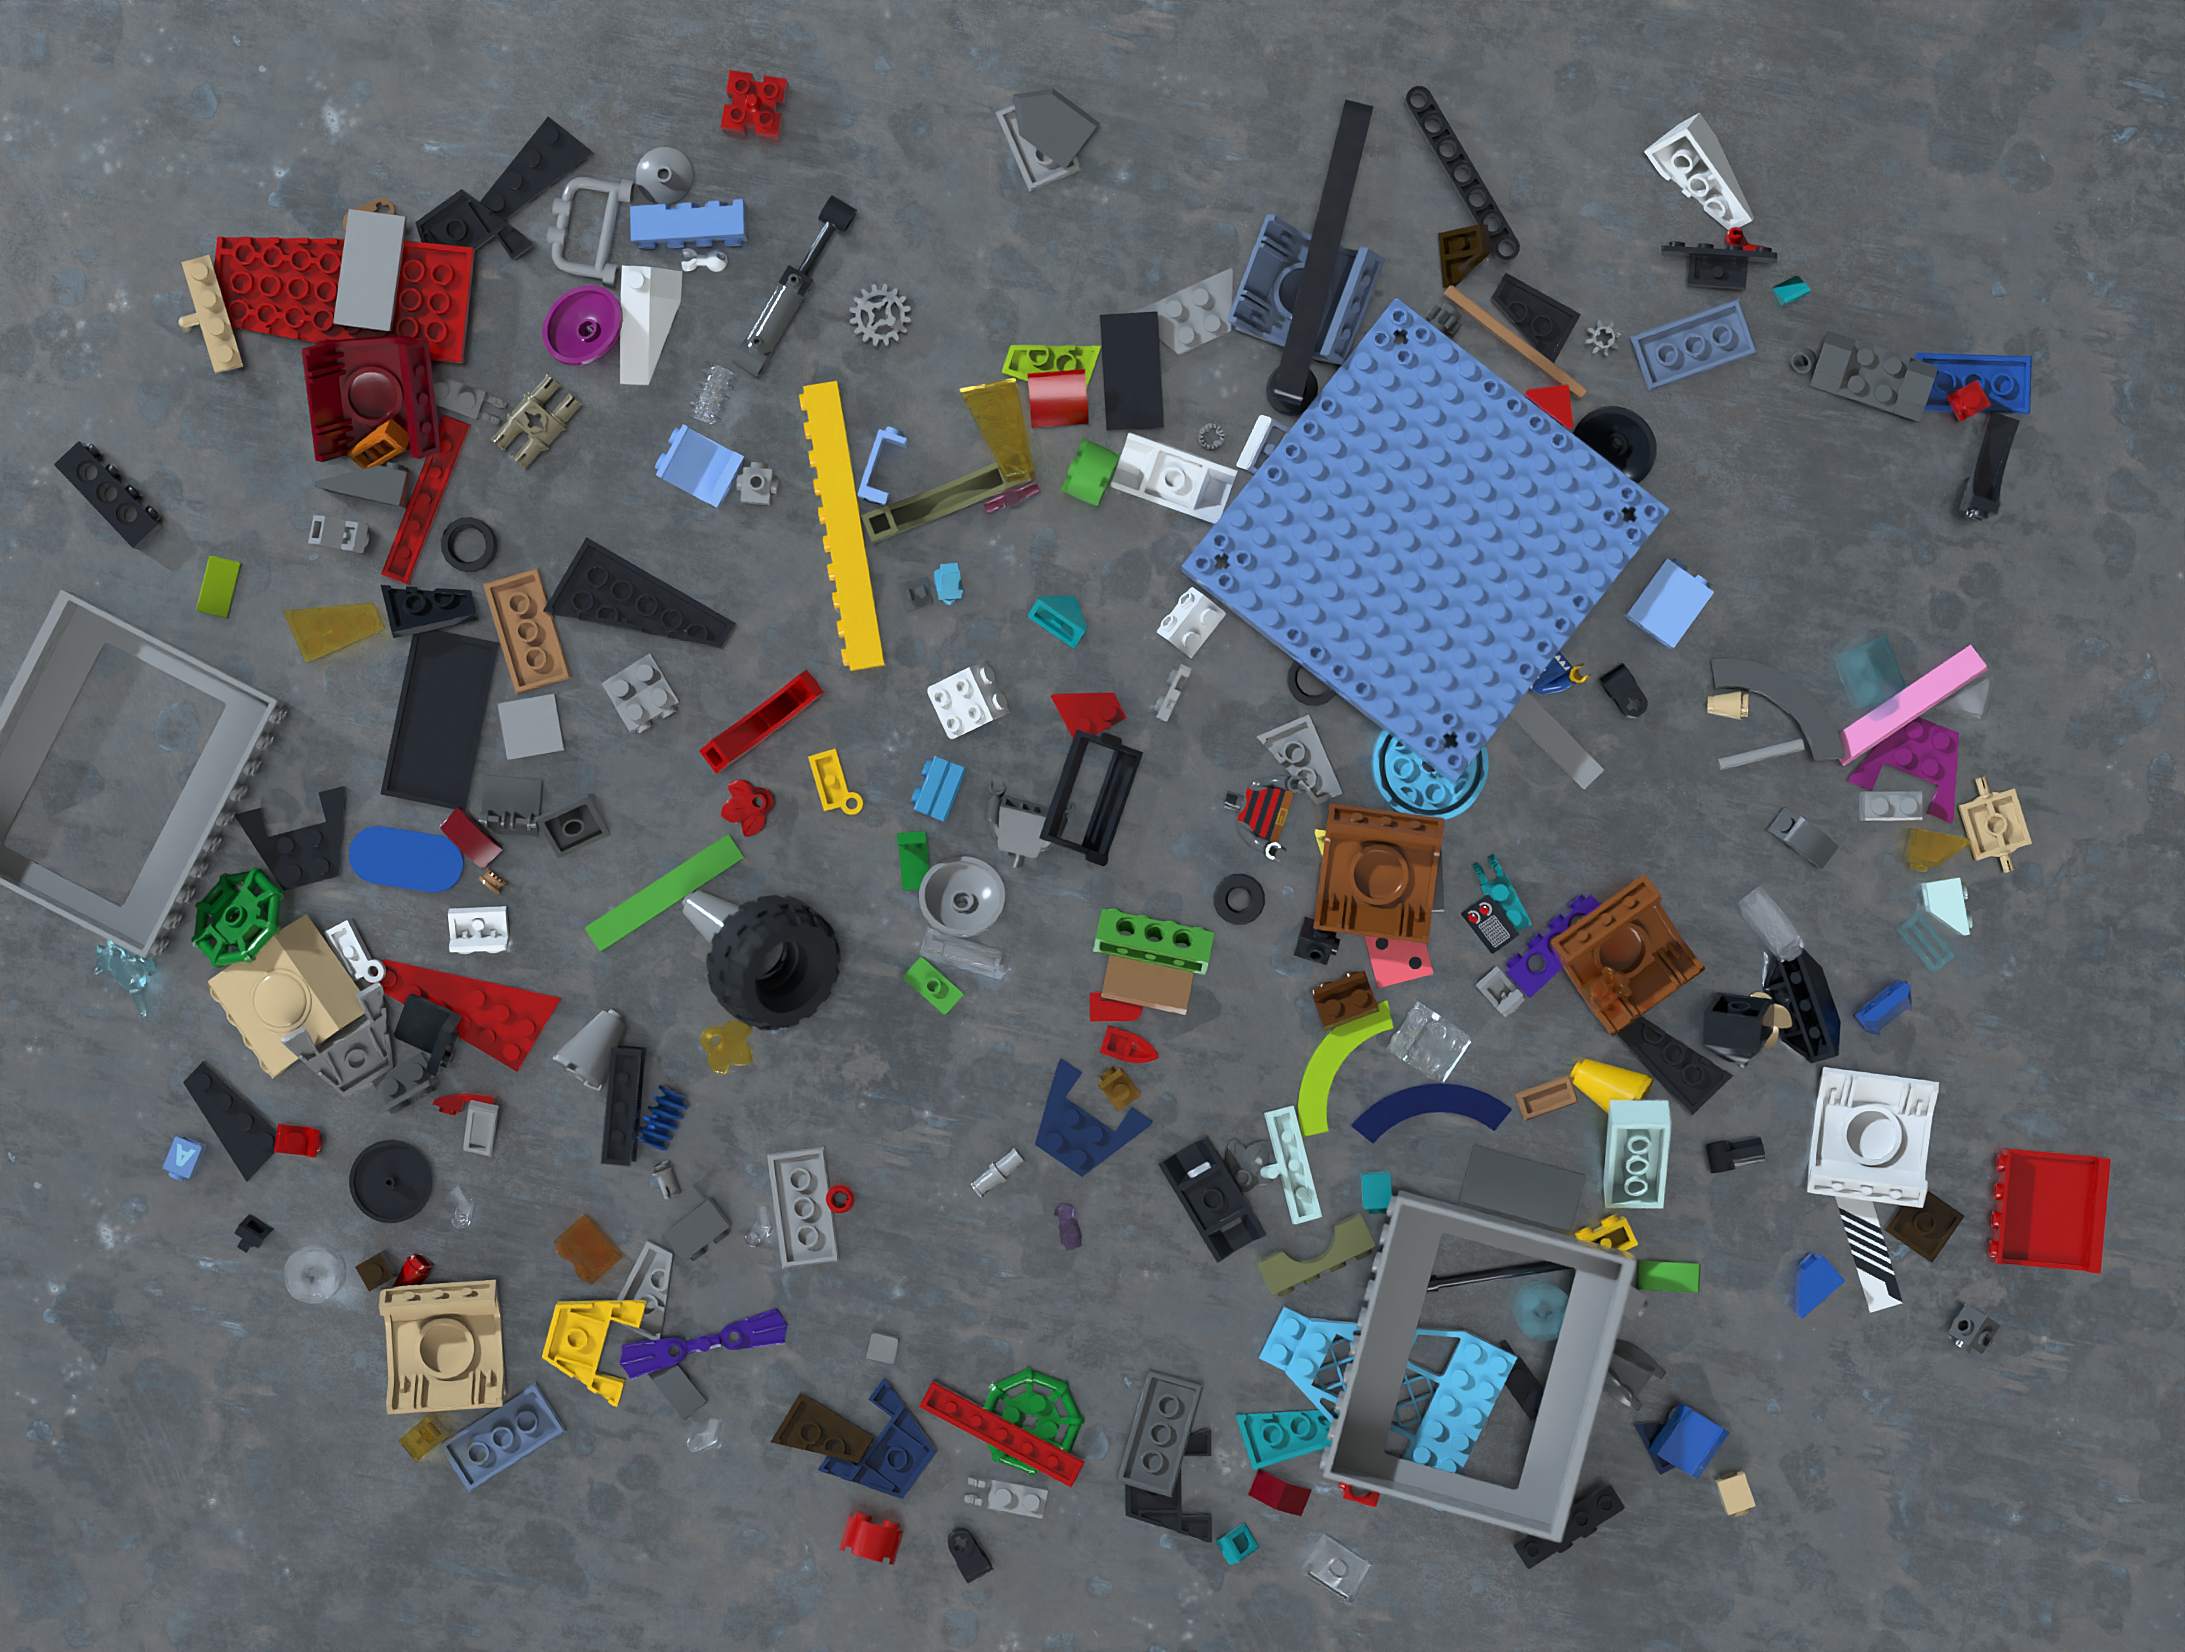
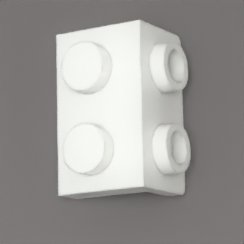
[1157,587,1226,658]
[448,906,510,954]

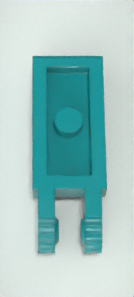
[1472,854,1532,931]

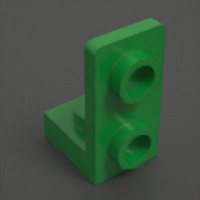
[897,831,930,890]

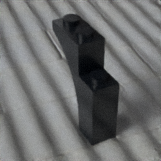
[1959,411,2020,521]

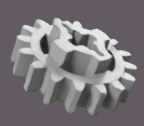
[849,284,912,347]

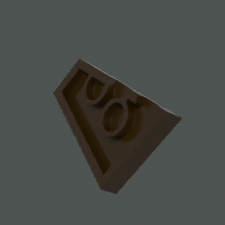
[771,1393,874,1463]

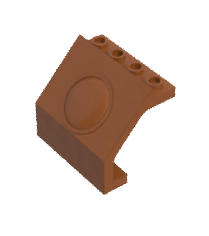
[1313,803,1445,944]
[1550,874,1705,1037]

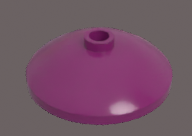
[542,285,623,365]

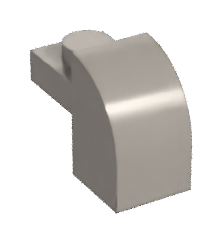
[308,515,369,554]

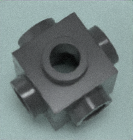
[1948,1304,2000,1354]

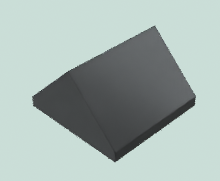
[535,794,610,858]

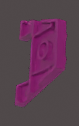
[1847,717,1959,823]

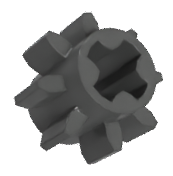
[1426,303,1462,338]

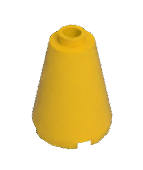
[1571,1058,1654,1114]

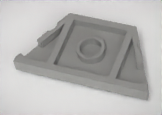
[1133,268,1233,356]

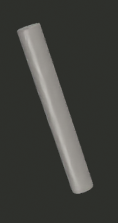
[1718,739,1805,770]

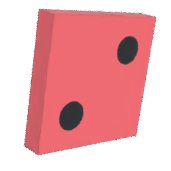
[1364,936,1434,988]

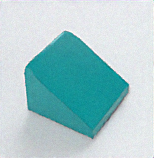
[1773,276,1811,306]
[1216,1523,1260,1565]

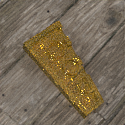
[959,378,1035,483]

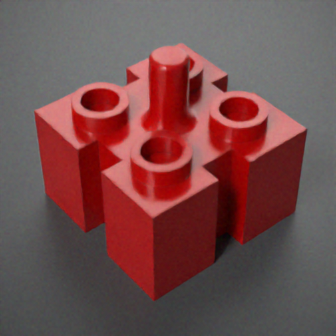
[721,70,789,141]

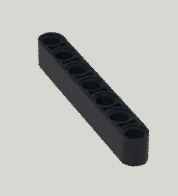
[1404,86,1520,264]

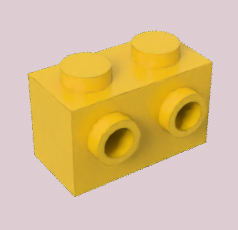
[1575,1214,1639,1251]

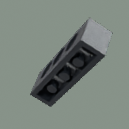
[54,441,163,550]

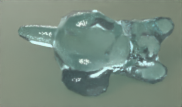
[94,940,156,1017]

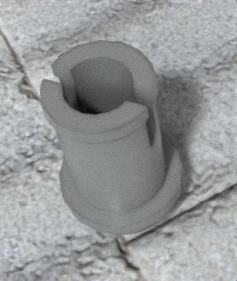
[652,1161,681,1199]

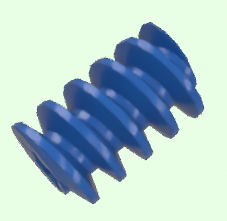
[637,1085,689,1151]

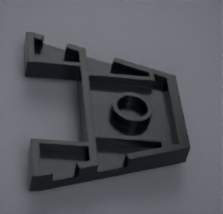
[415,189,535,260]
[235,786,346,891]
[1125,1429,1212,1543]

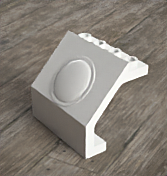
[1807,1067,1939,1208]

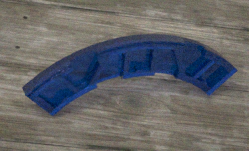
[1350,1083,1512,1144]

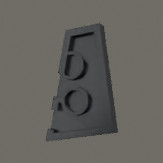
[1491,273,1581,363]
[381,585,478,638]

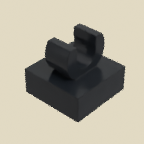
[234,1214,273,1253]

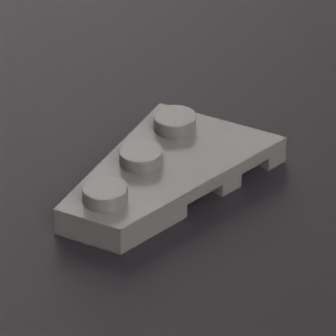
[1257,714,1344,805]
[615,1240,674,1340]

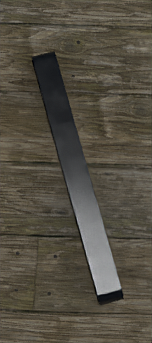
[1272,100,1373,405]

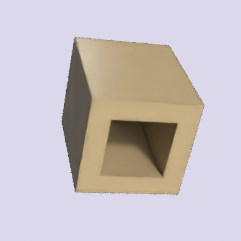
[1714,1470,1756,1517]

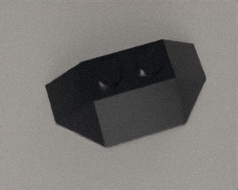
[1763,946,1841,1064]

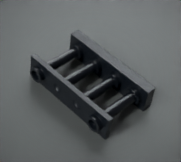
[601,1045,647,1166]

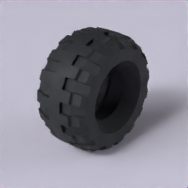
[706,895,841,1030]

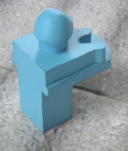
[934,563,963,605]

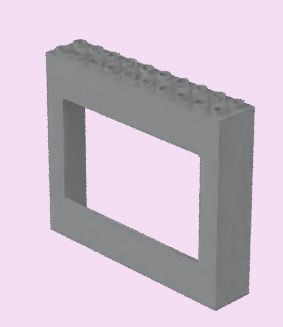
[0,590,287,958]
[1320,1190,1636,1542]

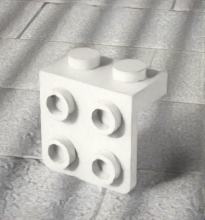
[927,661,1010,739]

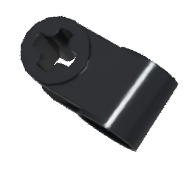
[1598,662,1648,718]
[948,1527,994,1585]

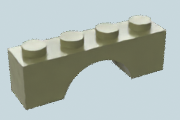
[1256,1213,1376,1297]

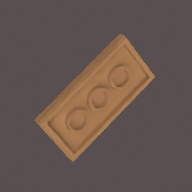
[483,568,572,694]

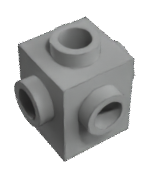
[737,462,779,506]

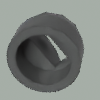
[1791,348,1817,373]

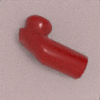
[1726,227,1763,251]

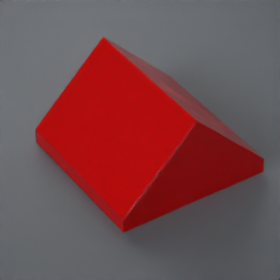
[1523,384,1573,431]

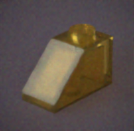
[1903,828,1970,872]

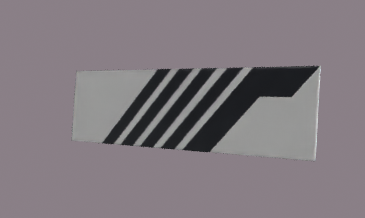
[1835,1196,1903,1313]

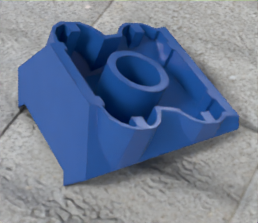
[1855,980,1912,1035]
[1648,1402,1730,1479]

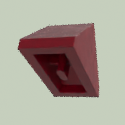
[1248,1468,1312,1516]

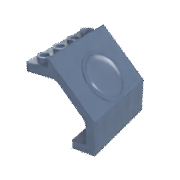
[1227,214,1385,365]

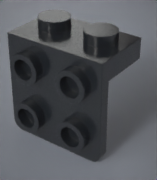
[394,994,463,1076]

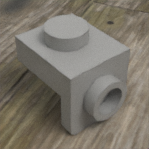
[1475,966,1526,1017]

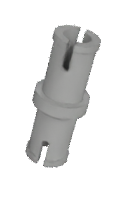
[970,1147,1026,1198]

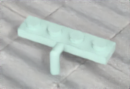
[1260,1106,1322,1224]

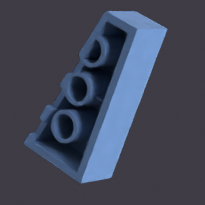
[630,199,748,249]

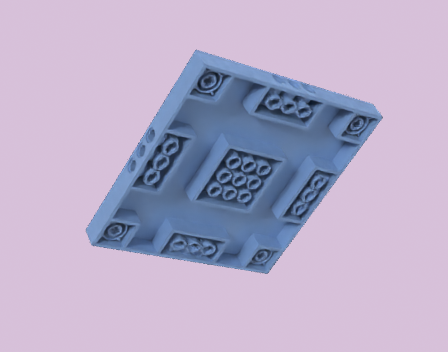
[1181,297,1670,784]

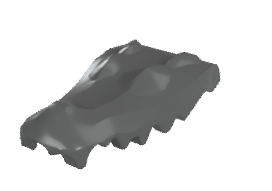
[1602,1338,1666,1411]

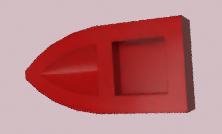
[1099,1025,1159,1063]

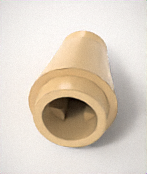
[1708,691,1749,720]

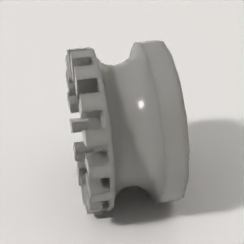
[1198,424,1224,450]

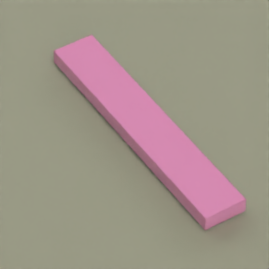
[1838,645,1988,766]

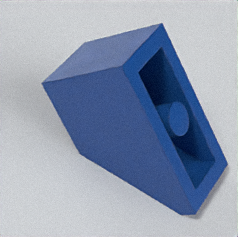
[1794,1252,1845,1319]

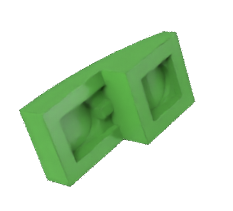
[1638,1260,1701,1293]

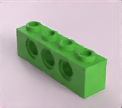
[1093,908,1215,975]

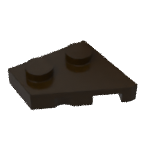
[1438,224,1491,288]

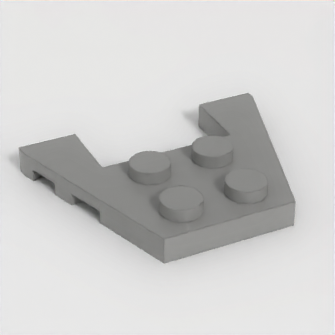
[280,982,393,1098]

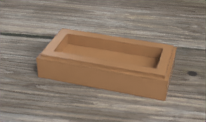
[1514,1075,1579,1121]

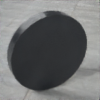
[349,1139,434,1223]

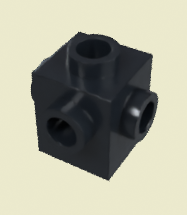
[1294,917,1340,965]

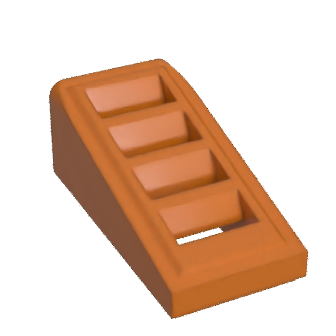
[347,419,410,469]

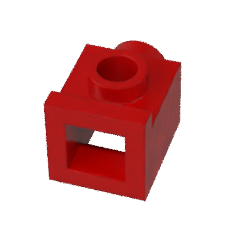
[1946,380,1991,422]

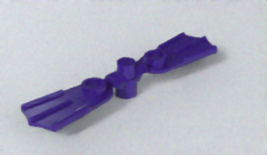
[619,1308,788,1379]

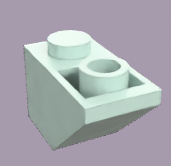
[1921,877,1973,935]

